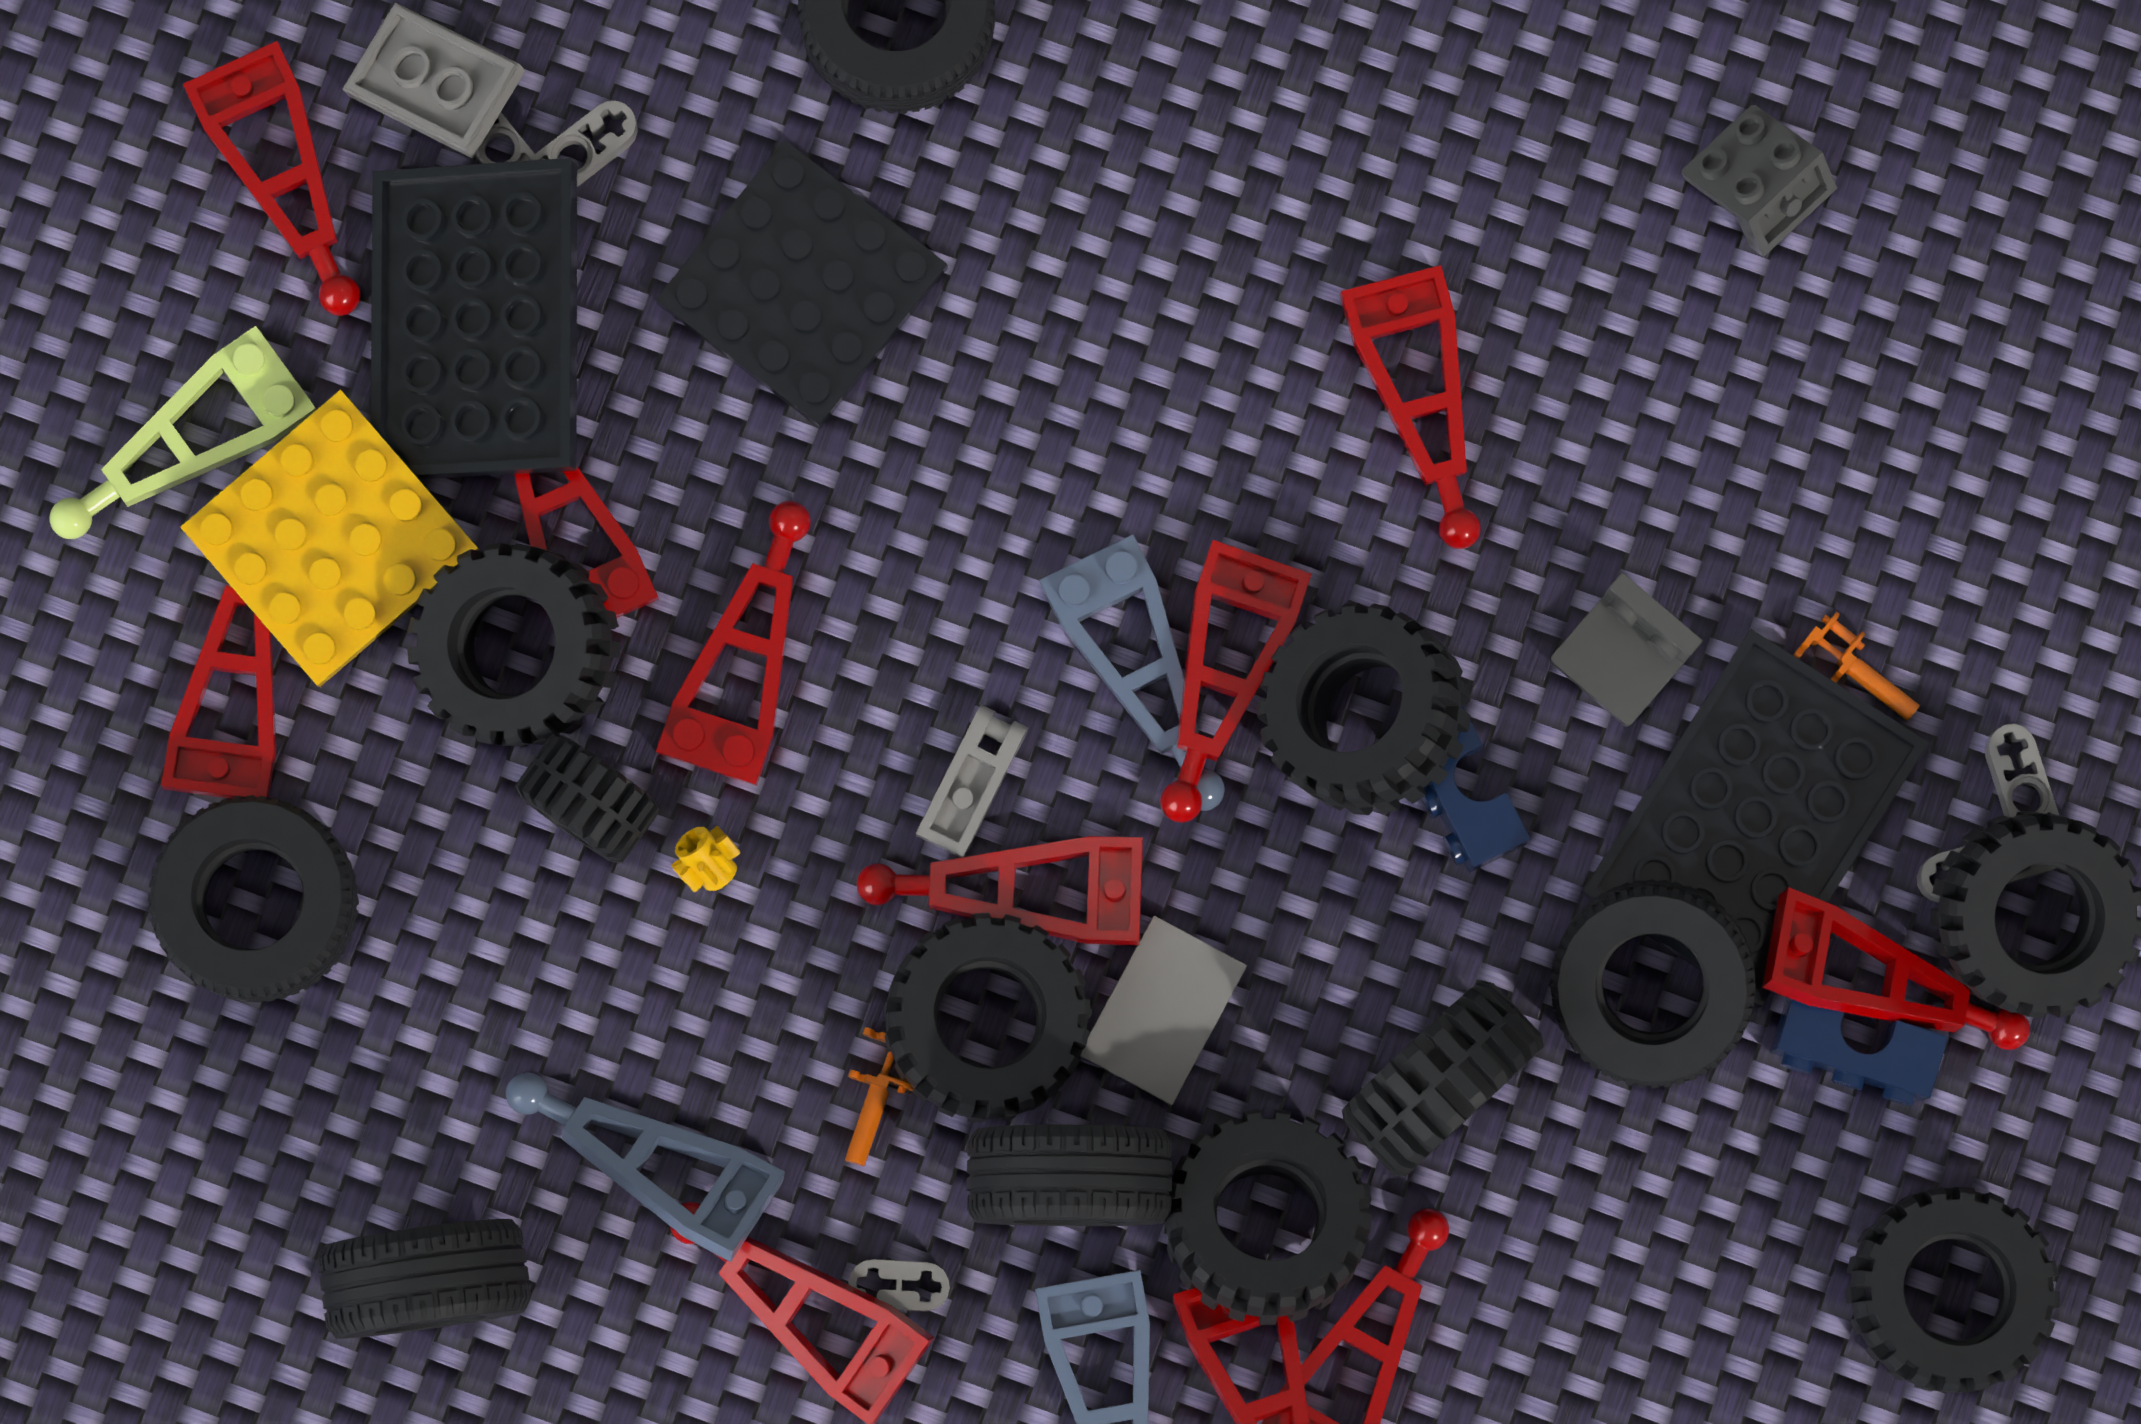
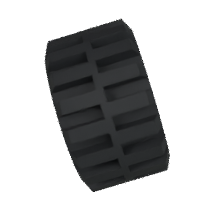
[514,734,660,863]

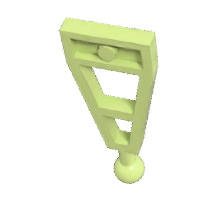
[50,326,317,539]

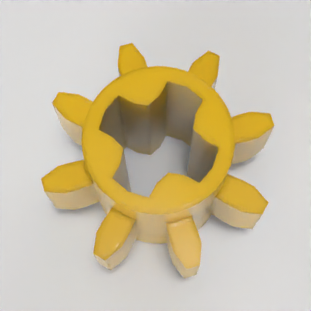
[671,826,740,892]

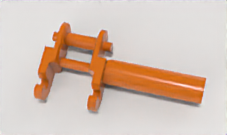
[1793,611,1920,721]
[845,1027,914,1167]

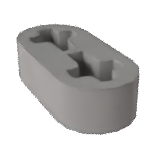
[848,1259,950,1311]

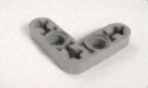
[474,101,638,187]
[1917,724,2059,903]

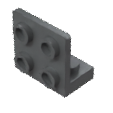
[1681,105,1837,257]
[1550,572,1703,727]

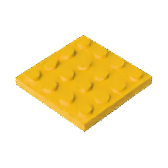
[180,390,480,687]

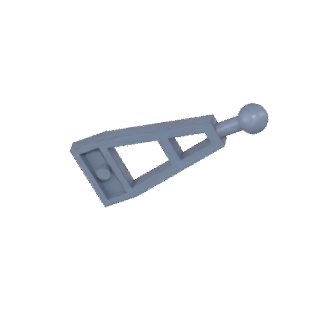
[1039,535,1225,811]
[506,1072,785,1262]
[1035,1270,1150,1424]

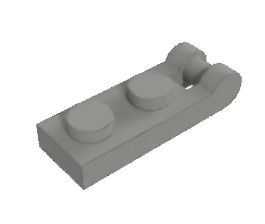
[916,704,1029,858]

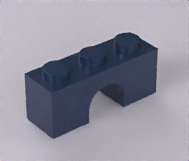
[1422,705,1530,873]
[1770,997,1948,1106]

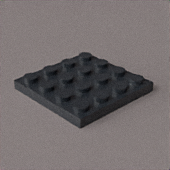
[656,140,948,429]

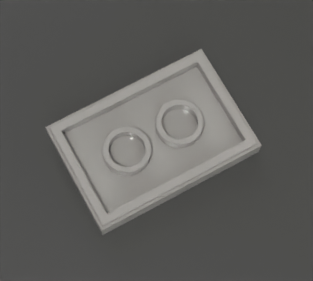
[342,3,525,159]
[1080,916,1247,1106]

